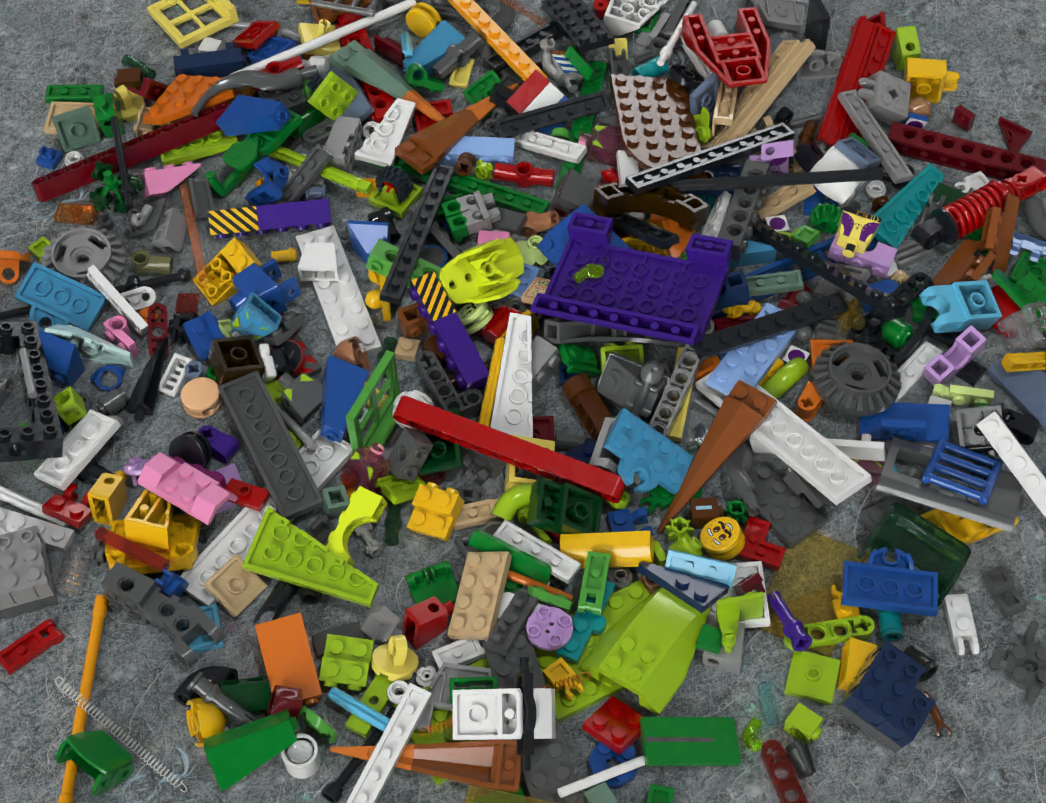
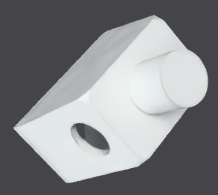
[298,236,339,281]

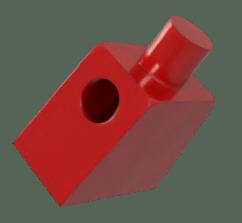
[402,597,454,651]

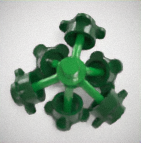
[89,161,144,213]

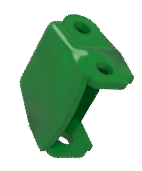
[55,730,134,797]

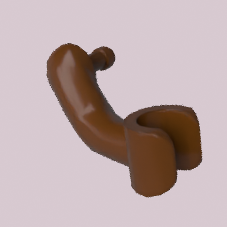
[923,691,953,739]

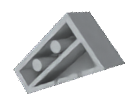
[324,116,363,174]

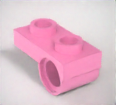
[102,316,139,358]

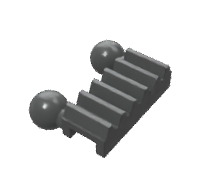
[188,174,232,220]
[796,291,837,341]

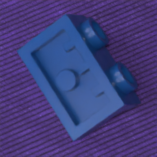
[182,311,226,362]

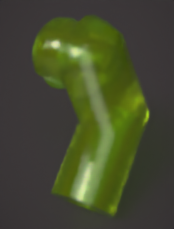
[573,264,604,284]
[742,718,763,752]

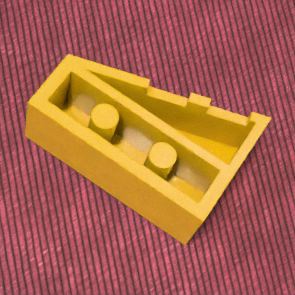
[124,488,174,550]

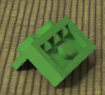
[527,585,576,615]

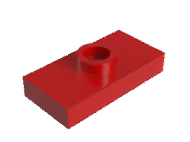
[225,478,270,512]

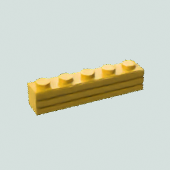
[1000,351,1046,372]

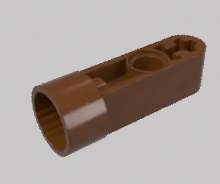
[562,374,612,445]

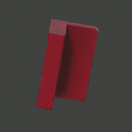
[374,35,406,68]
[127,77,169,101]

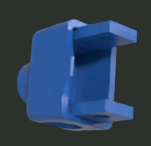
[228,258,302,314]

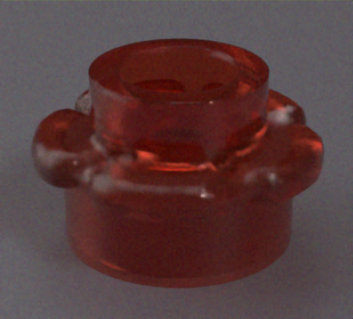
[340,469,358,491]

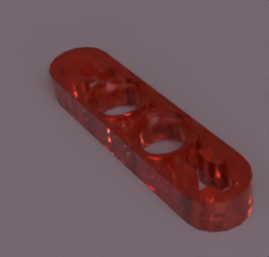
[760,740,808,803]

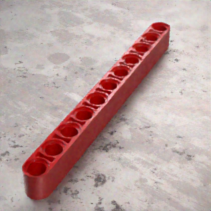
[392,396,626,503]

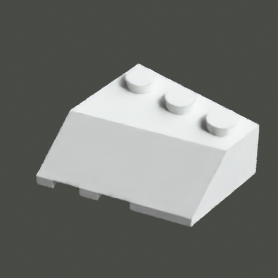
[603,0,668,36]

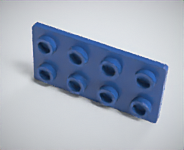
[859,403,950,443]

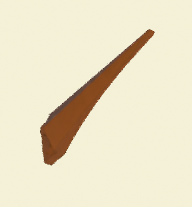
[658,380,777,534]

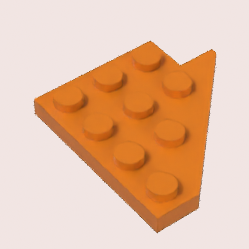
[143,74,235,125]

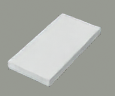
[34,409,121,491]

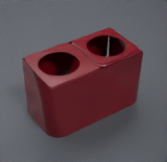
[263,685,303,718]

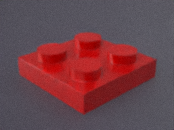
[231,20,280,50]
[582,696,644,755]

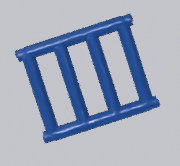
[921,438,1003,505]

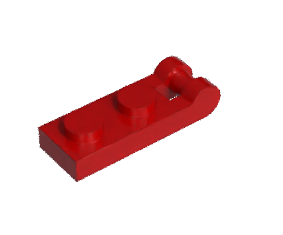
[0,619,65,675]

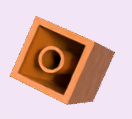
[255,612,323,706]

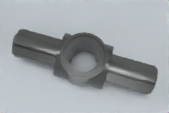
[633,37,682,64]

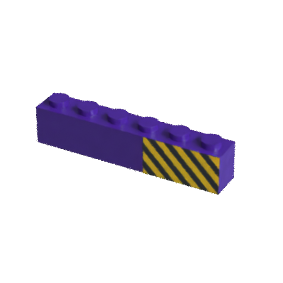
[208,199,332,239]
[409,271,489,391]

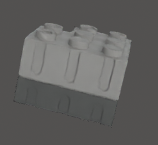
[0,525,59,620]

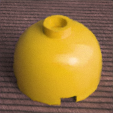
[186,698,229,748]

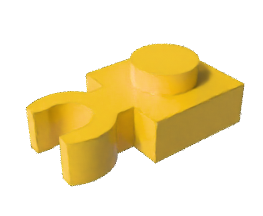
[831,584,861,619]
[543,657,583,701]

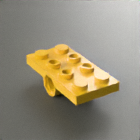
[916,509,1019,557]

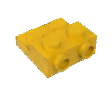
[406,482,465,542]

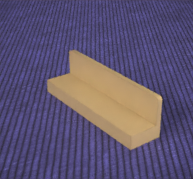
[711,81,739,137]

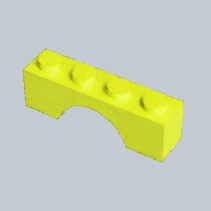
[326,486,388,567]

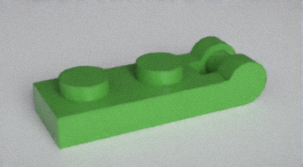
[578,551,611,615]

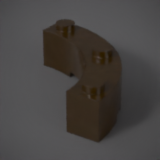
[592,182,709,231]

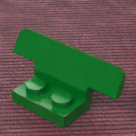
[991,269,1046,334]
[468,529,552,594]

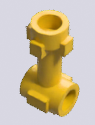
[722,300,761,318]

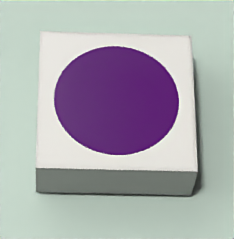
[765,214,790,232]

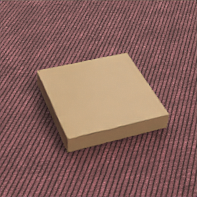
[202,553,268,618]

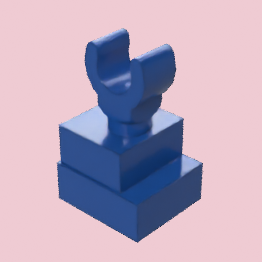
[155,568,189,598]

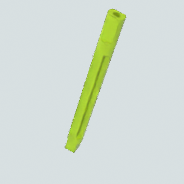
[268,146,374,195]

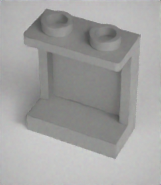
[589,416,621,475]

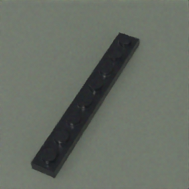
[692,292,848,361]

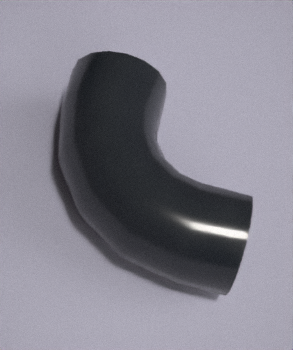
[174,665,238,708]

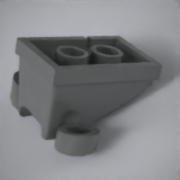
[596,351,671,421]

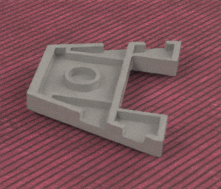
[751,0,808,31]
[415,662,493,740]

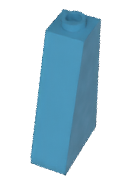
[403,20,465,77]

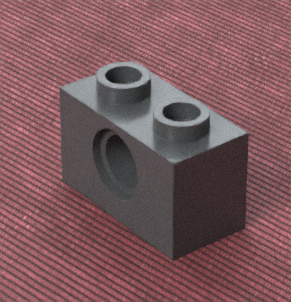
[386,427,433,481]

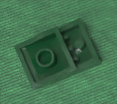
[419,408,465,476]
[526,478,603,534]

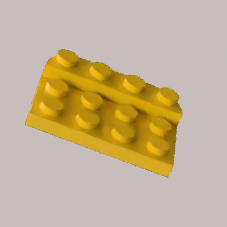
[105,513,202,574]

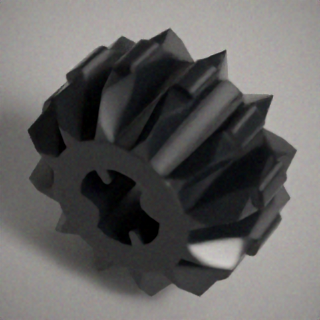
[168,311,199,346]

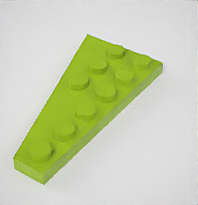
[242,506,379,608]

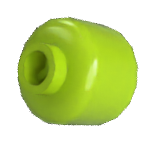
[669,535,702,556]

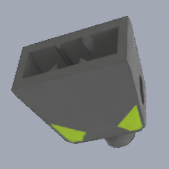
[278,372,323,425]

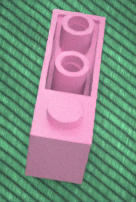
[139,161,201,199]

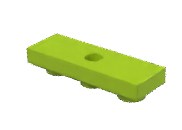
[345,673,394,738]

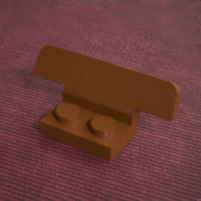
[979,193,1020,273]
[932,239,997,286]

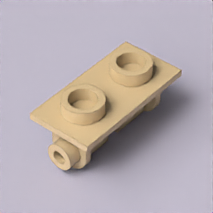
[133,101,155,137]

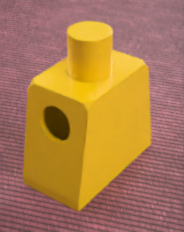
[87,471,128,526]

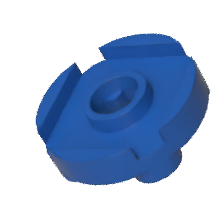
[589,742,638,789]

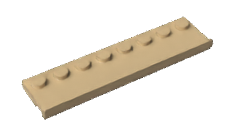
[700,39,816,149]

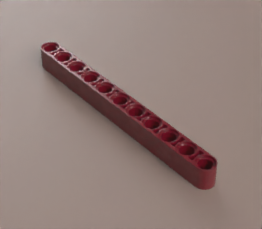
[31,102,230,202]

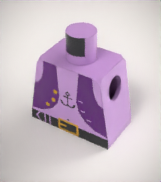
[749,140,794,174]

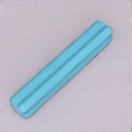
[400,31,413,58]
[327,687,390,732]

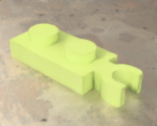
[932,384,994,406]

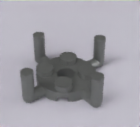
[989,621,1046,705]

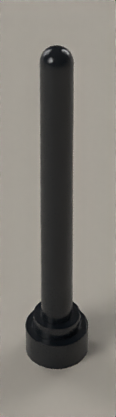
[321,706,396,803]

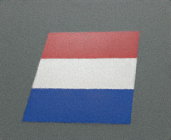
[506,70,569,136]

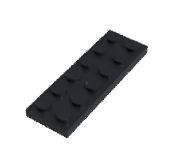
[541,0,615,54]

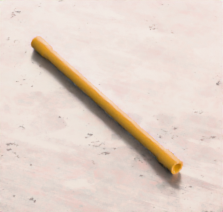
[58,595,109,803]

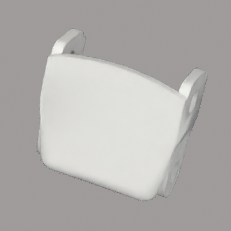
[810,145,866,208]

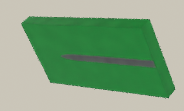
[639,717,741,766]

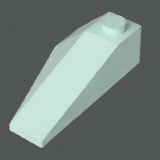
[44,324,135,368]

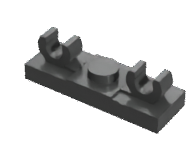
[485,588,538,656]

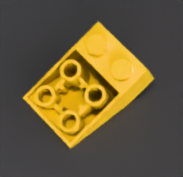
[192,237,263,307]

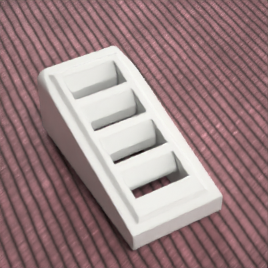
[159,353,194,398]

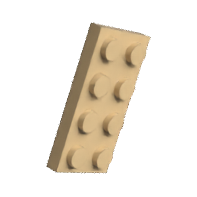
[447,552,512,640]

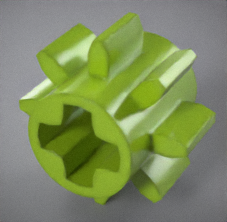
[665,516,694,542]

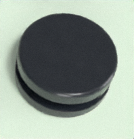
[168,431,212,468]

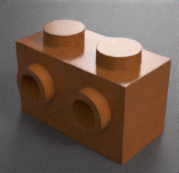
[397,303,429,338]

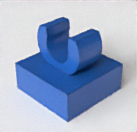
[36,145,64,170]

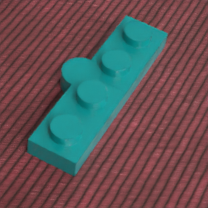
[556,581,615,665]

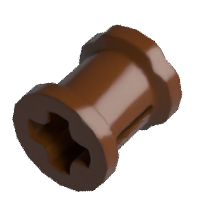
[455,152,475,176]

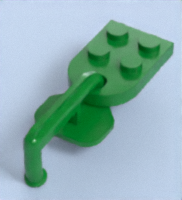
[205,109,304,197]

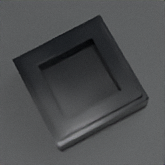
[956,360,987,386]

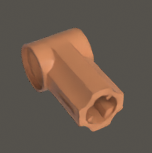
[520,211,560,238]

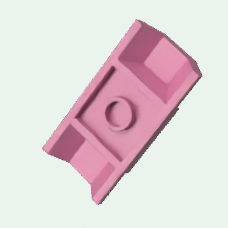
[138,452,237,525]

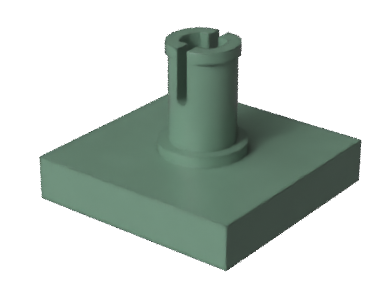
[51,105,101,153]

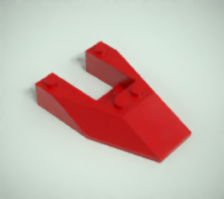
[682,7,771,88]

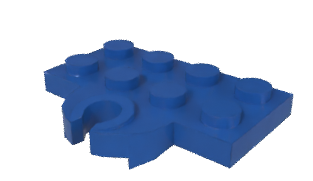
[841,547,938,617]

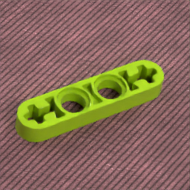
[784,615,875,650]

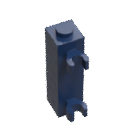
[173,42,247,77]

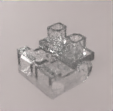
[997,301,1046,353]

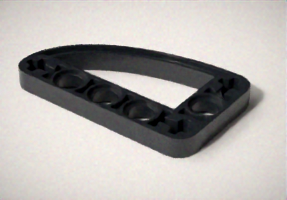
[849,272,936,368]

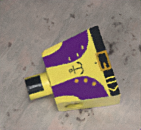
[836,206,882,258]

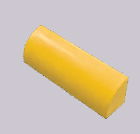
[560,531,655,569]

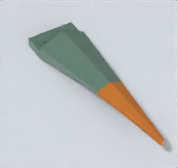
[329,40,445,122]

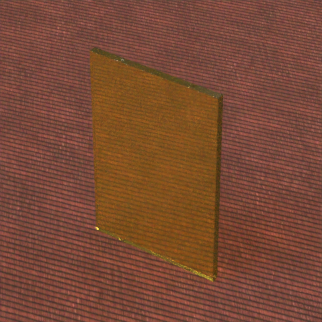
[756,532,870,658]

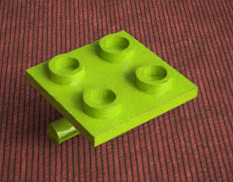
[716,592,764,653]

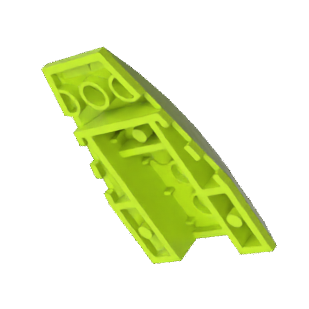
[579,586,713,716]

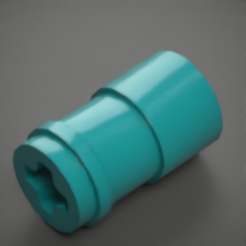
[632,55,669,77]
[877,610,904,642]

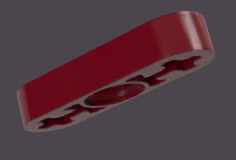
[148,303,169,361]

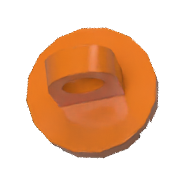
[0,250,31,285]

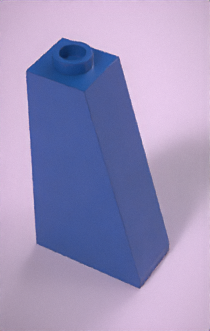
[216,95,292,136]
[320,355,369,443]

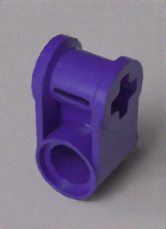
[198,426,240,464]

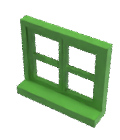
[346,350,401,467]

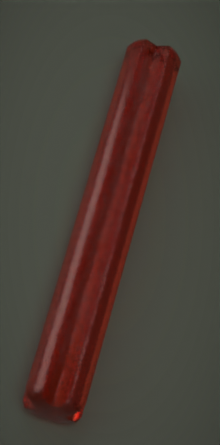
[94,527,170,572]

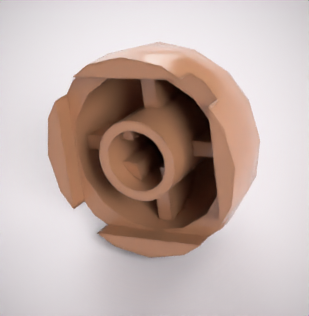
[333,336,370,376]

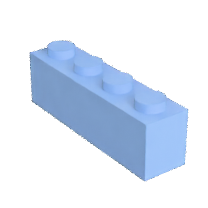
[438,136,516,168]

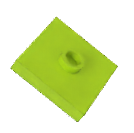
[784,650,841,706]

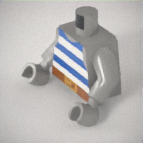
[540,38,594,93]

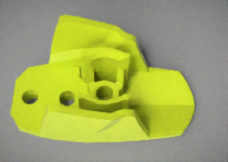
[439,237,524,304]

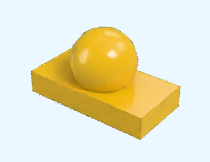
[365,276,392,321]

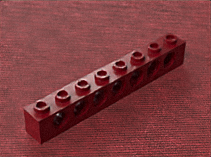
[888,122,1046,181]

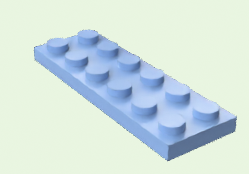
[706,303,797,395]

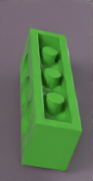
[365,239,441,288]

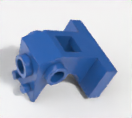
[245,156,289,206]

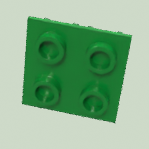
[404,561,459,604]

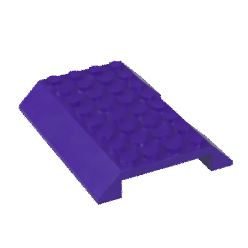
[530,212,733,345]

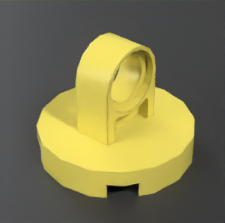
[114,85,144,123]
[371,635,419,681]

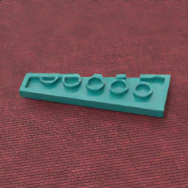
[873,163,945,249]

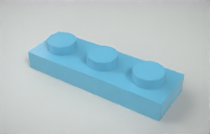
[665,549,737,588]

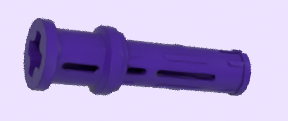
[767,591,812,652]

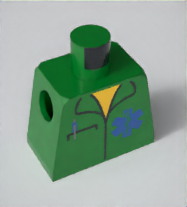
[93,93,126,138]

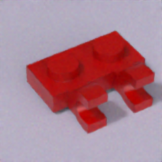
[42,483,92,529]

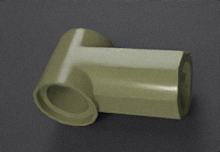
[131,250,174,277]

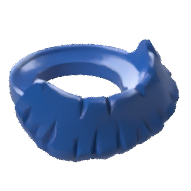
[90,365,125,391]

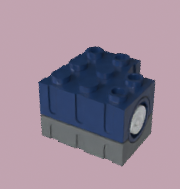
[835,640,936,753]

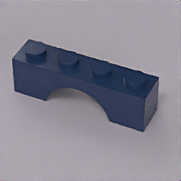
[714,270,750,311]

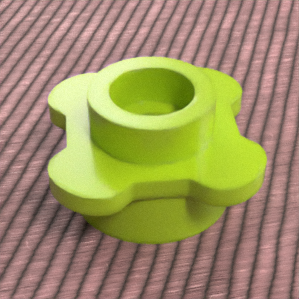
[474,159,494,180]

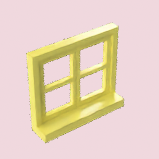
[146,0,239,49]

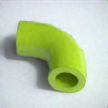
[761,357,809,400]
[491,483,532,521]

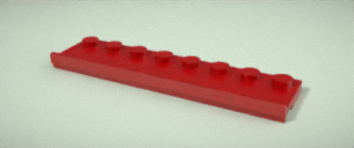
[816,15,896,147]

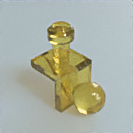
[836,299,866,332]

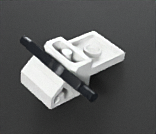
[453,657,556,771]

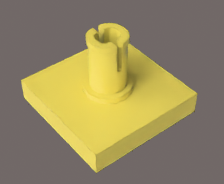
[298,19,341,56]

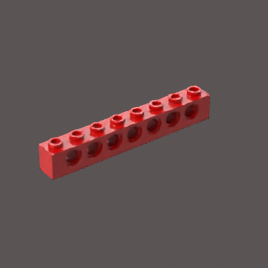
[335,13,394,124]

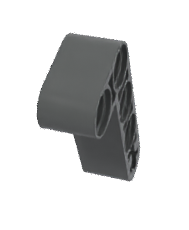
[417,351,483,420]

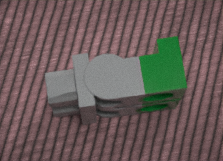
[441,191,501,243]

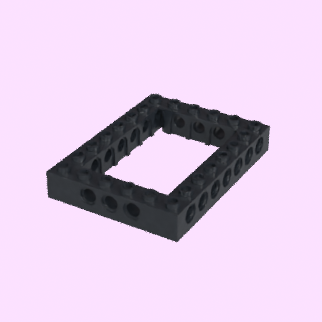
[0,320,63,463]

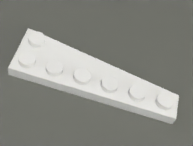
[490,312,533,438]

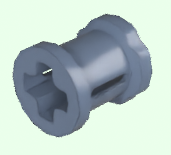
[305,184,328,201]
[185,361,206,382]

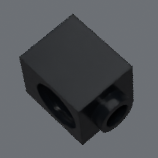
[794,142,824,172]

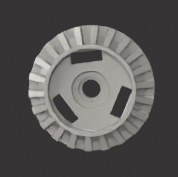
[41,225,126,291]

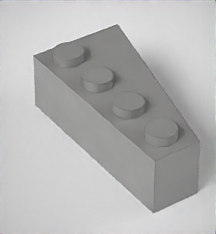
[531,335,563,398]

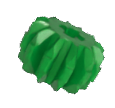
[809,202,842,235]

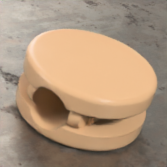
[180,377,223,419]

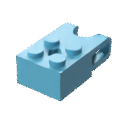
[919,280,1002,333]

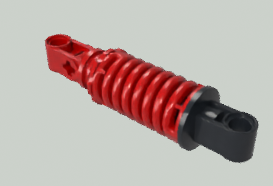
[911,166,1046,250]

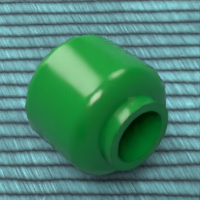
[881,318,913,349]

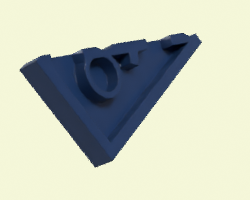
[637,561,729,613]

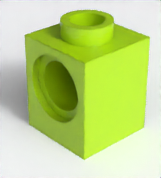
[54,386,87,426]
[783,702,824,745]

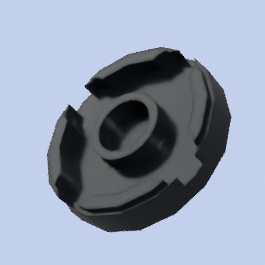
[668,64,705,90]

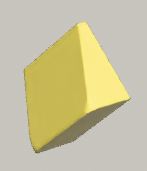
[608,38,628,60]

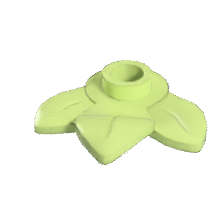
[516,235,548,266]

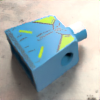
[231,291,282,341]

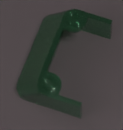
[857,502,971,607]

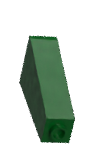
[204,709,300,791]

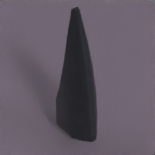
[126,337,168,421]

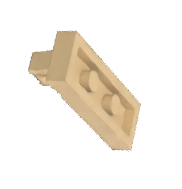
[758,184,817,222]

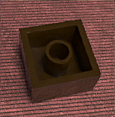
[208,335,265,386]

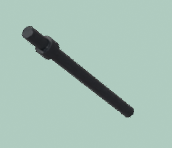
[110,116,134,210]

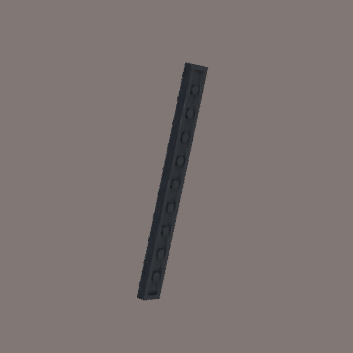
[625,122,795,195]
[379,163,455,305]
[752,219,907,319]

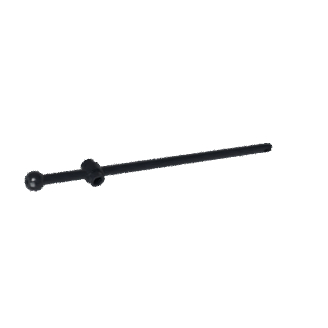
[0,267,192,321]

